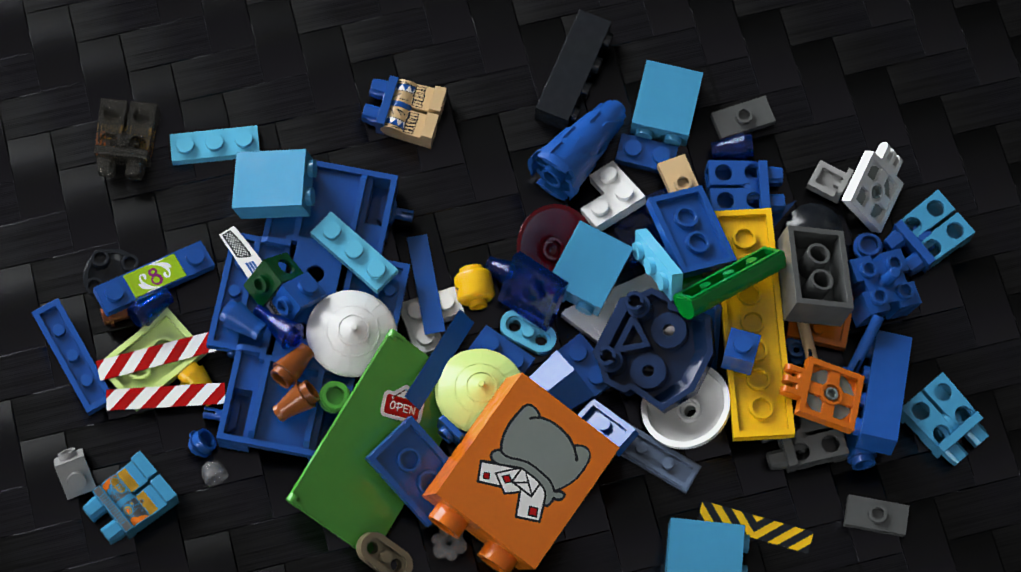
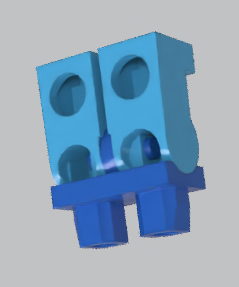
[883,190,975,277]

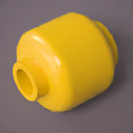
[454,264,495,310]

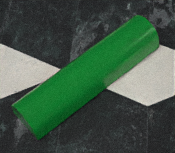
[673,246,786,320]

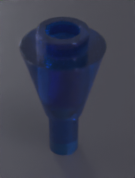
[253,305,304,349]

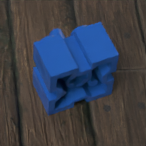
[848,248,922,328]

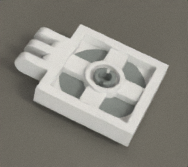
[841,142,904,233]

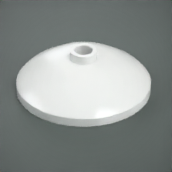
[641,367,731,450]

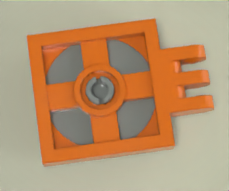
[779,356,865,434]

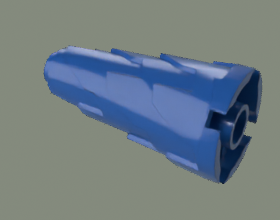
[527,100,626,201]

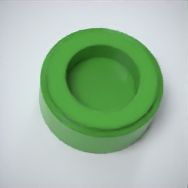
[319,381,350,413]

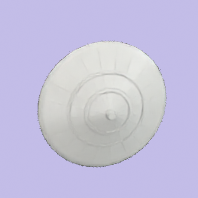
[306,290,397,378]

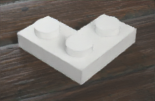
[580,161,647,231]
[401,286,464,355]

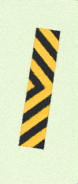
[698,501,814,554]

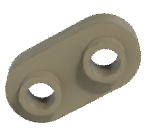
[356,532,413,572]

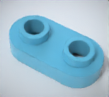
[500,310,557,356]

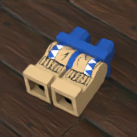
[361,75,447,149]

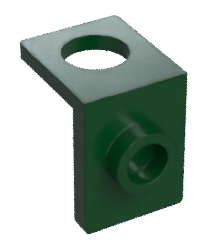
[243,252,303,308]

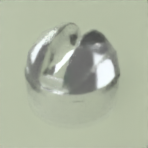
[201,460,228,487]

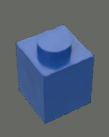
[721,327,761,375]

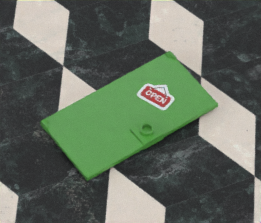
[286,329,443,553]

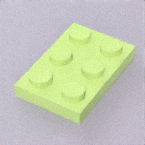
[104,307,207,412]

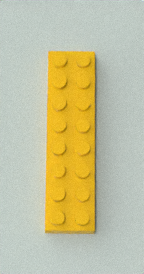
[714,208,795,441]

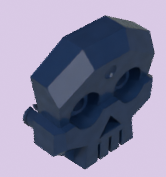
[593,288,716,414]

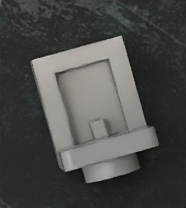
[806,160,854,204]
[54,448,97,500]

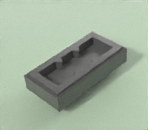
[710,96,776,142]
[843,494,910,537]

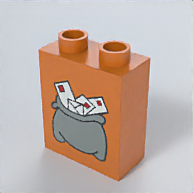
[422,372,620,572]

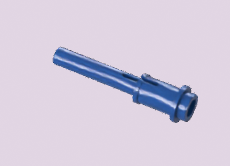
[843,314,885,374]

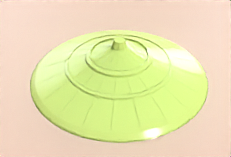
[435,349,521,432]

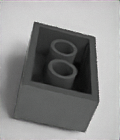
[775,225,854,327]

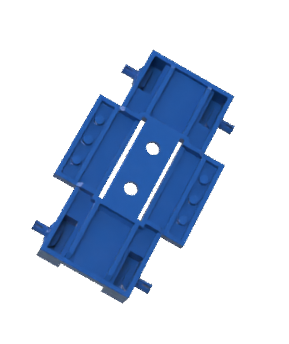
[203,160,414,461]

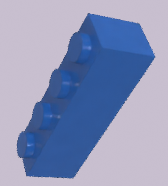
[852,330,913,456]

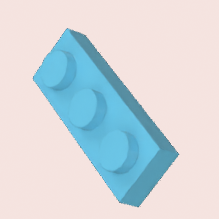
[170,125,260,166]
[310,212,398,294]
[632,228,683,301]

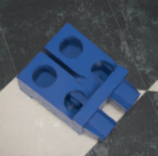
[704,160,786,214]

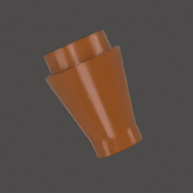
[270,343,314,389]
[272,380,320,422]

